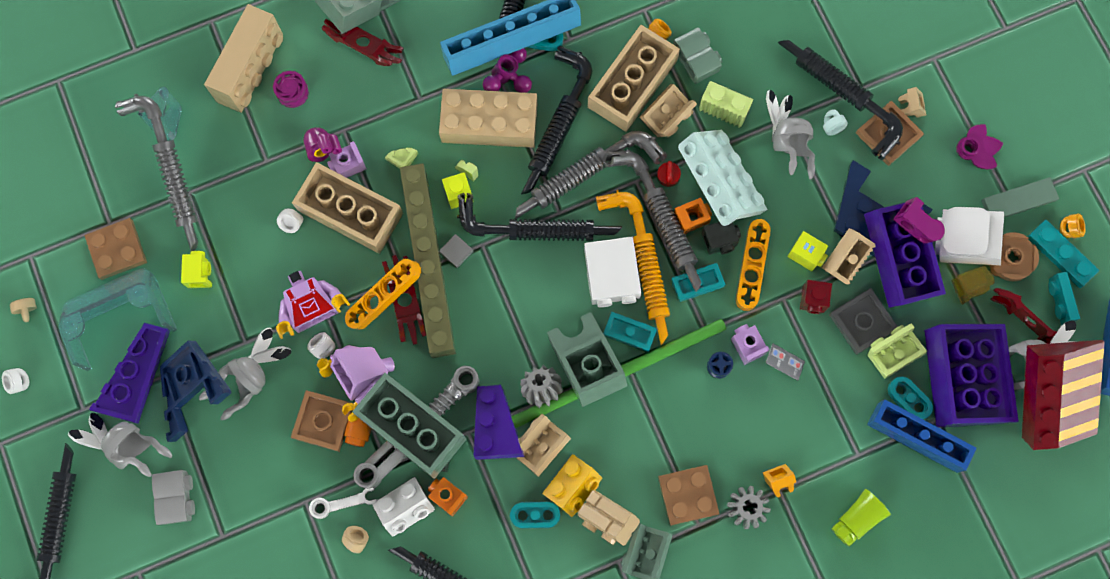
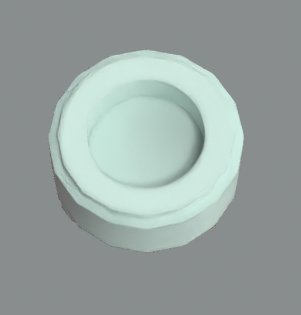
[823,110,848,136]

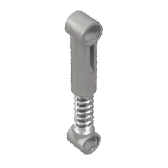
[353,366,480,489]

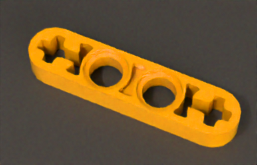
[736,219,770,311]
[345,259,421,330]

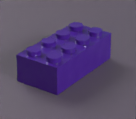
[864,199,946,308]

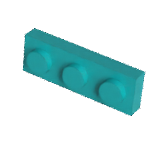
[1027,220,1100,288]

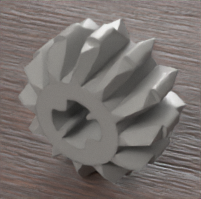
[520,364,562,408]
[727,486,771,529]

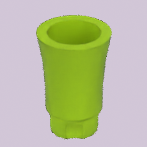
[832,489,891,547]

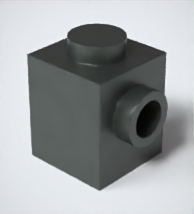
[701,222,741,255]

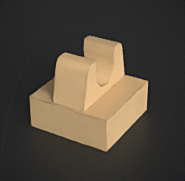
[898,87,926,118]

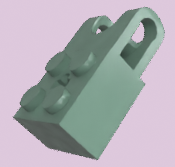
[315,0,400,34]
[547,312,627,407]

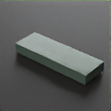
[981,177,1059,218]

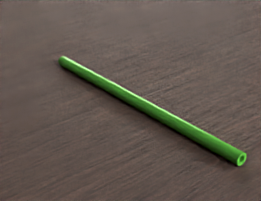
[512,319,726,428]

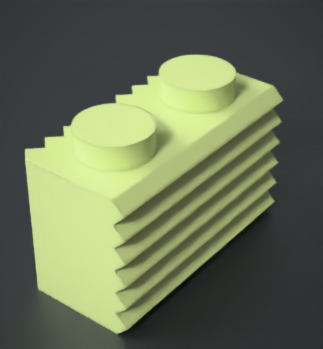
[699,81,754,128]

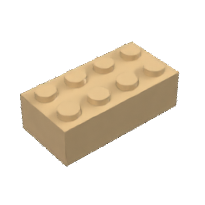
[204,4,283,113]
[588,25,680,132]
[439,89,537,148]
[292,162,403,254]

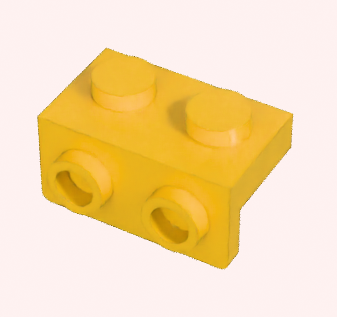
[542,454,602,517]

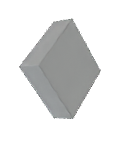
[439,234,473,268]

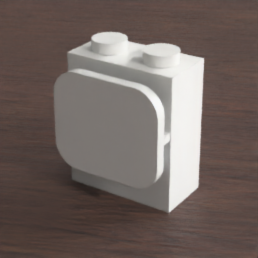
[935,207,1004,265]
[584,237,641,307]

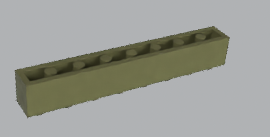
[400,163,456,358]

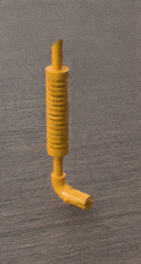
[596,190,670,346]

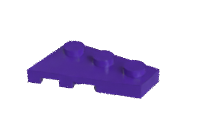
[473,385,525,460]

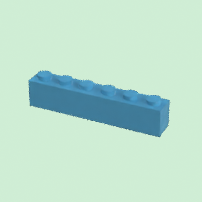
[440,0,581,76]

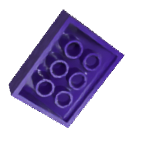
[924,324,1019,427]

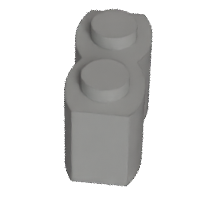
[152,470,195,525]

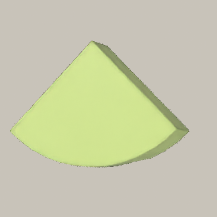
[385,148,418,169]
[455,160,479,182]

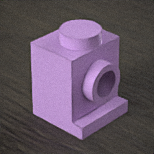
[327,141,367,178]
[731,324,769,365]

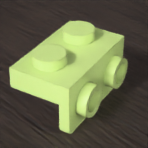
[867,323,927,379]

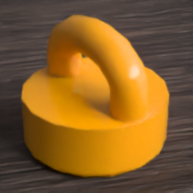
[648,19,672,40]
[1060,213,1086,238]

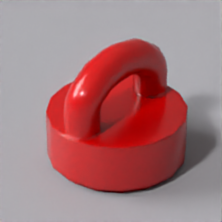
[657,161,681,187]

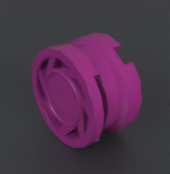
[273,71,309,108]

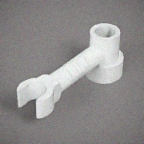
[309,488,377,519]

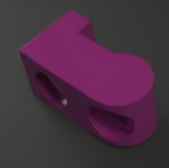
[893,197,945,243]

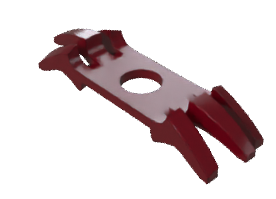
[322,19,404,66]
[382,255,427,345]
[990,288,1057,344]

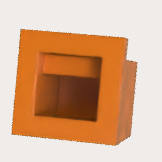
[674,198,712,235]
[428,477,468,516]

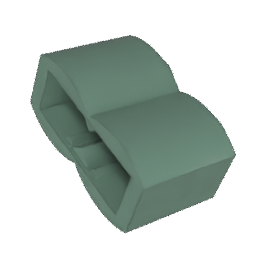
[673,27,722,84]

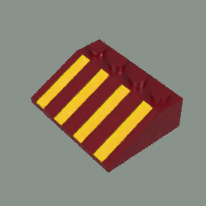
[1022,340,1104,450]

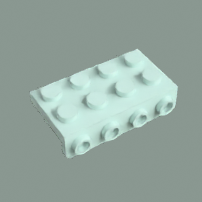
[678,130,768,226]

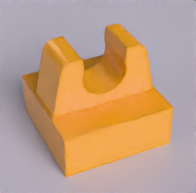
[762,464,797,497]

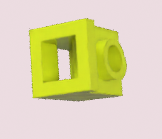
[181,251,212,288]

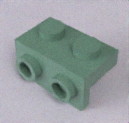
[622,523,672,579]

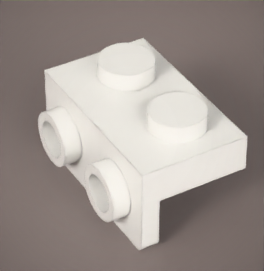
[372,477,435,537]

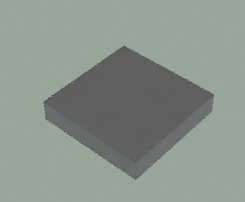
[829,288,898,355]

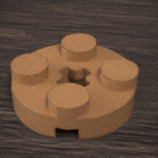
[989,232,1039,281]

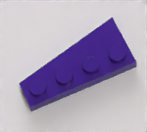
[89,323,170,424]

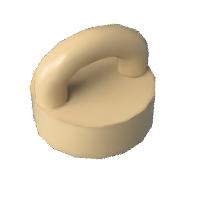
[10,298,37,322]
[342,526,369,554]

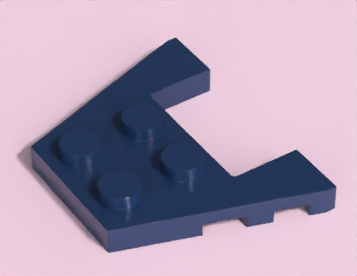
[834,160,933,257]
[160,340,232,442]

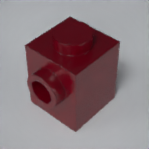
[800,280,832,314]

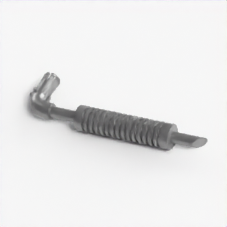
[115,94,198,251]
[515,131,667,219]
[603,149,701,292]

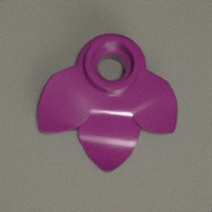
[956,124,1003,170]

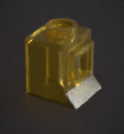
[951,265,995,305]

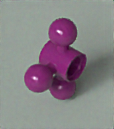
[482,48,532,93]

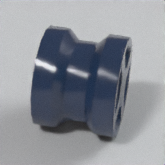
[707,351,733,379]

